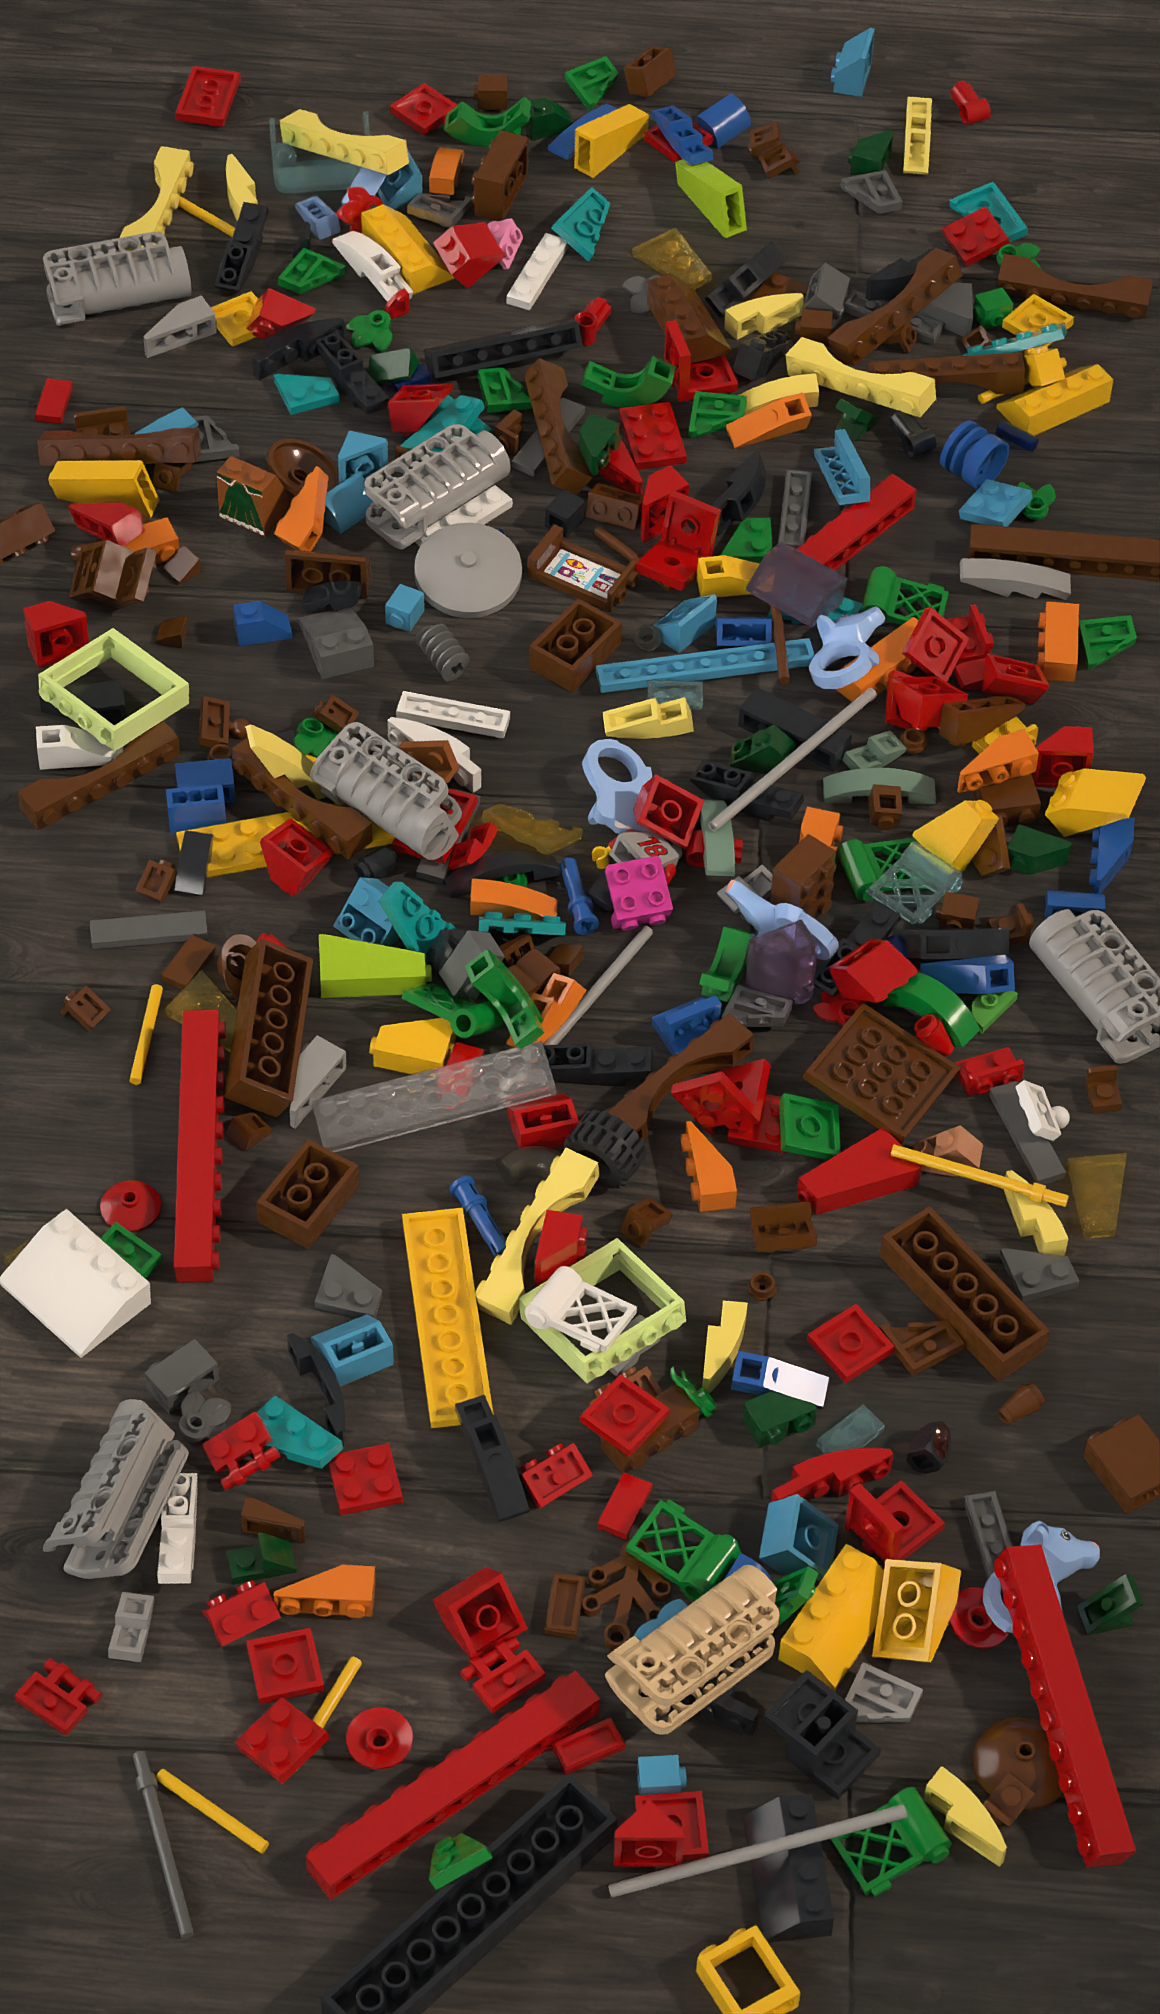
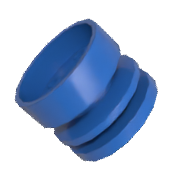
[940,420,1010,490]

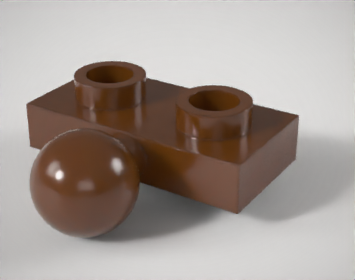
[198,696,250,748]

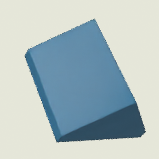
[377,149,422,209]
[338,431,388,484]
[648,594,717,653]

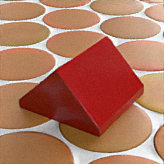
[982,653,1049,705]
[614,1800,684,1867]

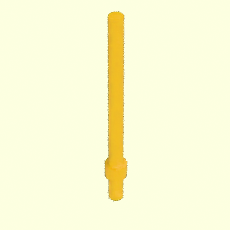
[891,1144,1069,1207]

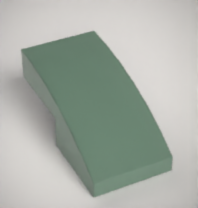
[842,731,907,770]

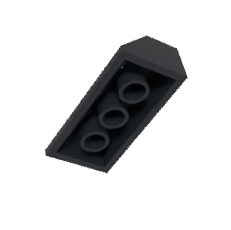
[743,1793,834,1943]

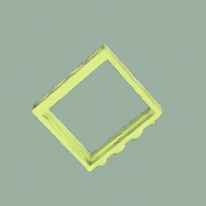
[38,628,189,751]
[518,1238,686,1383]

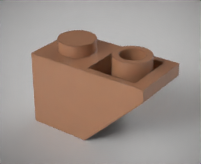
[913,1125,983,1177]

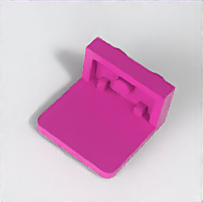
[605,856,673,931]

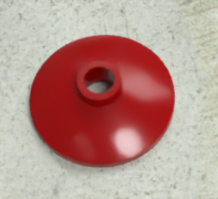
[100,1180,161,1232]
[949,1587,1009,1649]
[346,1707,413,1770]

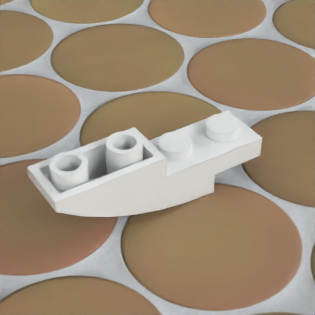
[332,231,413,302]
[388,717,481,793]
[158,1473,197,1583]

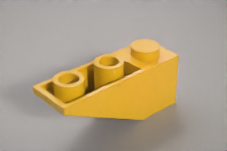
[1015,345,1065,386]
[696,555,780,598]

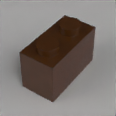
[624,46,677,97]

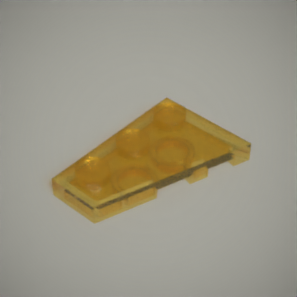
[632,228,713,289]
[481,803,583,855]
[166,970,237,1052]
[1067,1153,1127,1239]

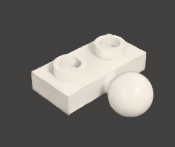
[1016,1080,1070,1141]

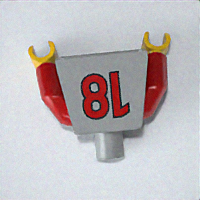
[592,830,682,886]

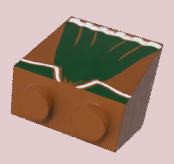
[216,456,292,537]

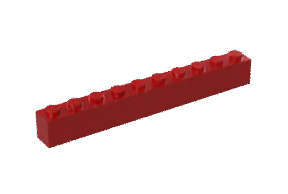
[174,1010,226,1283]
[994,1544,1136,1868]
[306,1670,600,1900]

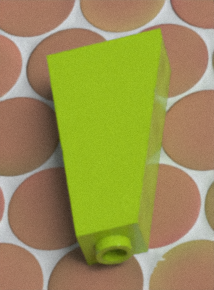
[675,159,747,238]
[319,934,432,998]

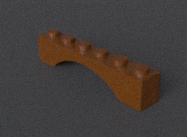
[827,248,963,366]
[997,254,1153,319]
[867,352,1025,402]
[524,358,593,494]
[37,428,201,466]
[17,720,180,830]
[232,737,373,860]
[605,1013,754,1141]

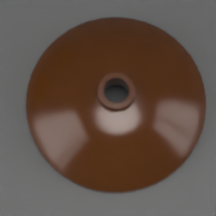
[267,438,339,496]
[972,1717,1064,1811]

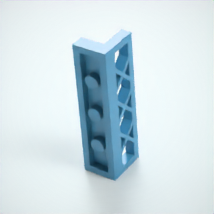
[814,429,870,505]

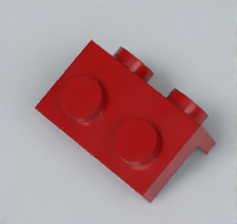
[201,1579,281,1647]

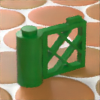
[861,566,949,625]
[837,837,935,901]
[401,983,504,1038]
[625,1499,741,1601]
[830,1787,952,1897]

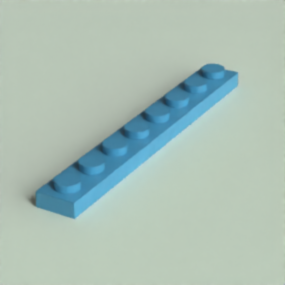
[596,638,815,693]

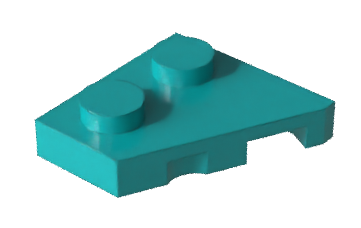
[274,374,340,415]

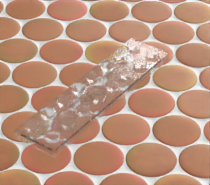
[312,1041,557,1152]

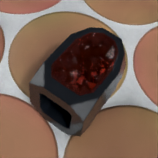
[906,1421,951,1474]

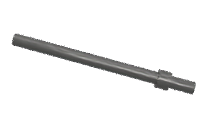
[133,1751,194,1939]

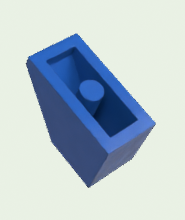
[233,601,293,647]

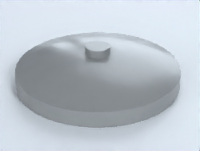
[414,523,522,618]

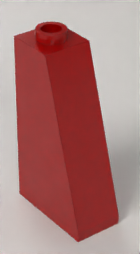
[797,1128,922,1215]

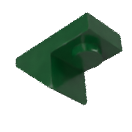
[835,398,880,441]
[227,1533,297,1585]
[1077,1574,1144,1635]

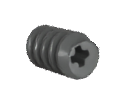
[416,624,470,682]

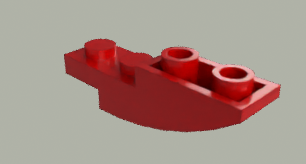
[771,1448,894,1502]

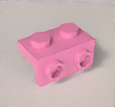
[487,218,523,270]

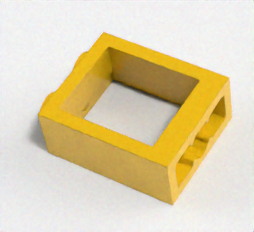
[696,1925,800,2014]

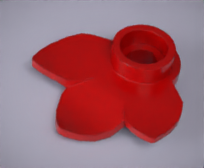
[336,186,383,234]
[813,991,867,1026]

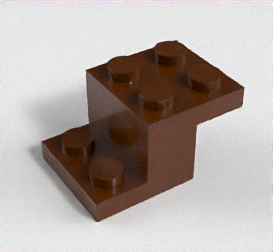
[68,540,157,609]

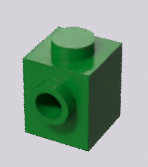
[973,287,1013,330]

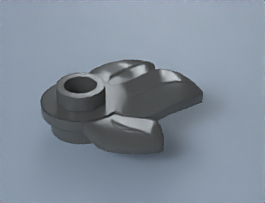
[622,275,661,314]
[178,1391,231,1443]

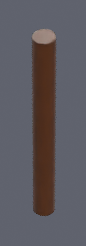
[594,526,675,592]
[770,601,790,685]

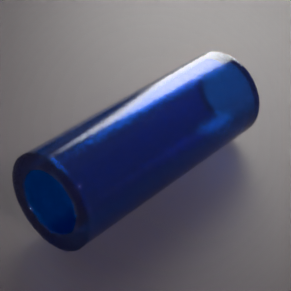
[995,420,1039,452]

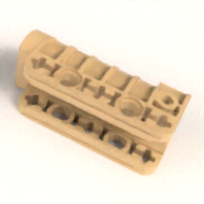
[605,1565,780,1735]

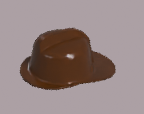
[217,934,256,999]

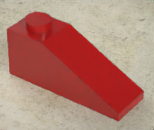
[598,440,643,494]
[68,502,145,546]

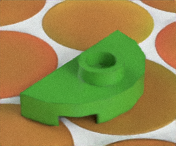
[971,991,1018,1034]

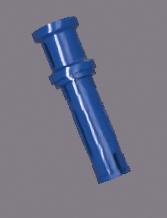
[559,857,599,935]
[449,1175,506,1258]

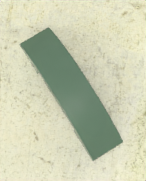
[823,768,936,804]
[697,799,735,876]

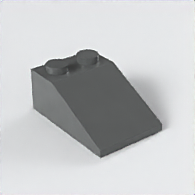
[298,608,374,679]

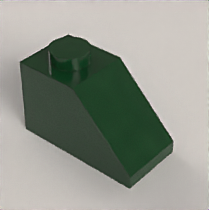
[523,97,575,141]
[848,130,894,176]
[1007,824,1072,875]

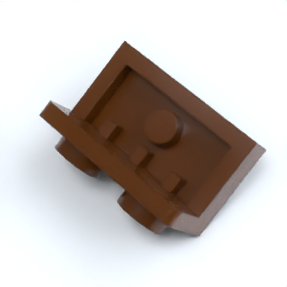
[750,1202,817,1253]

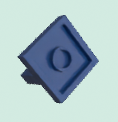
[651,995,721,1055]

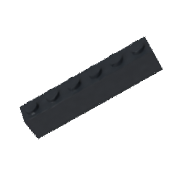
[424,318,583,378]

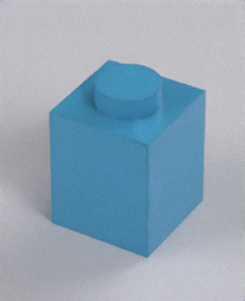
[385,584,424,632]
[637,1755,687,1795]

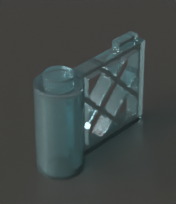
[867,841,963,925]

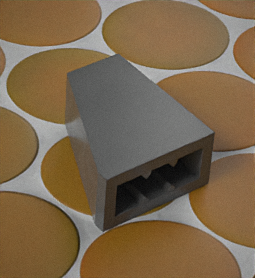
[918,283,973,336]

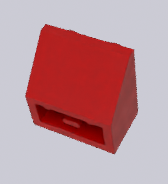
[829,939,918,1003]
[505,1093,579,1155]

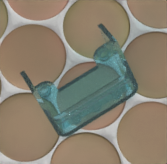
[268,111,370,193]

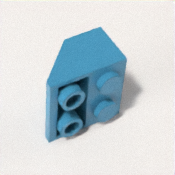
[333,877,400,946]
[311,1314,394,1387]

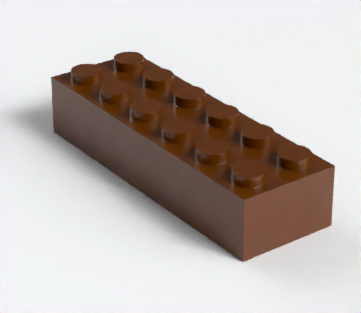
[224,938,313,1118]
[880,1206,1050,1382]

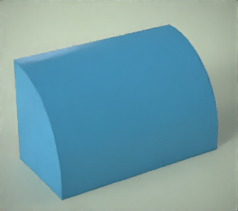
[324,473,373,534]

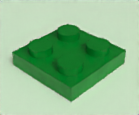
[779,1093,840,1160]

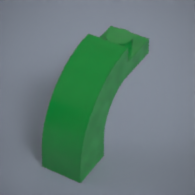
[444,97,531,147]
[581,356,676,408]
[699,926,756,1002]
[465,949,544,1051]
[881,972,981,1047]

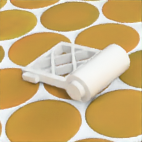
[524,1266,637,1353]

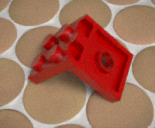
[664,320,738,402]
[635,490,721,591]
[671,1059,771,1135]
[844,1480,945,1568]

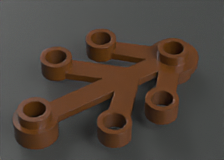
[582,1539,671,1651]

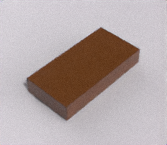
[161,935,217,992]
[544,1573,586,1639]

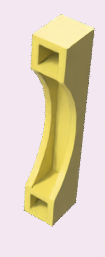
[279,109,409,175]
[117,146,194,252]
[786,337,936,417]
[475,1148,600,1325]

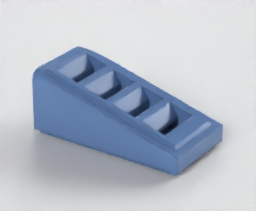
[295,196,341,240]

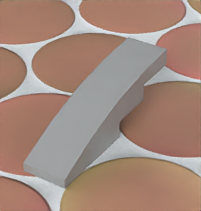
[960,558,1071,600]

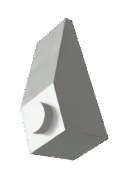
[143,295,216,358]
[290,1035,346,1129]

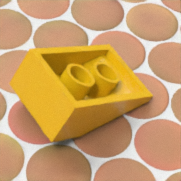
[1045,768,1146,837]
[872,1559,961,1663]

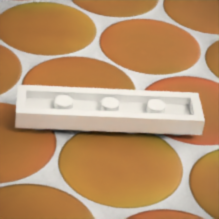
[506,233,569,310]
[415,485,513,546]
[396,691,510,739]

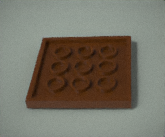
[803,1003,961,1144]

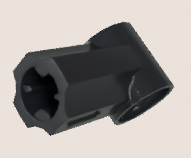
[890,410,936,458]

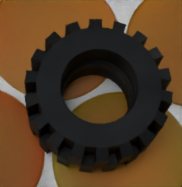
[564,1110,647,1189]

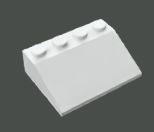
[0,1209,151,1358]

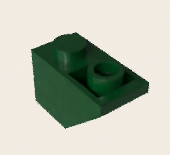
[579,414,622,476]
[729,725,796,773]
[742,1391,817,1448]

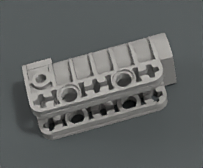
[43,232,191,326]
[364,424,511,549]
[310,722,462,860]
[1029,909,1160,1064]
[43,1399,189,1579]

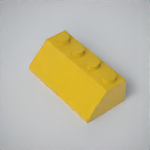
[361,204,454,294]
[996,364,1113,439]
[778,1544,884,1691]

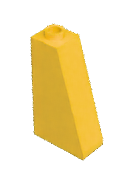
[574,104,649,178]
[48,461,159,518]

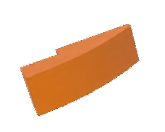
[429,148,464,195]
[471,879,558,920]
[506,973,586,1053]

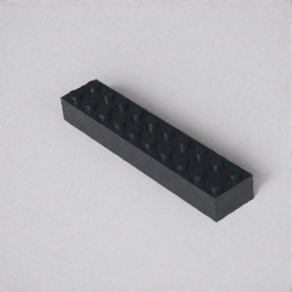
[320,1774,618,2014]

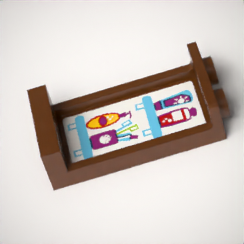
[527,524,640,612]

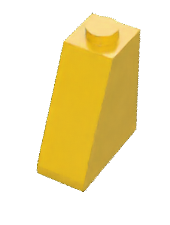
[912,800,999,872]
[369,1018,457,1081]

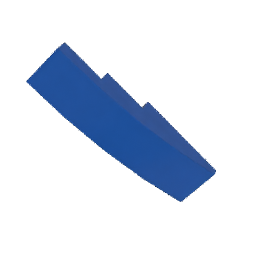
[548,104,617,160]
[651,105,713,165]

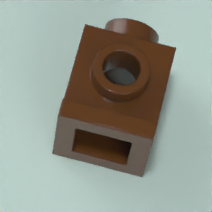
[867,784,902,830]

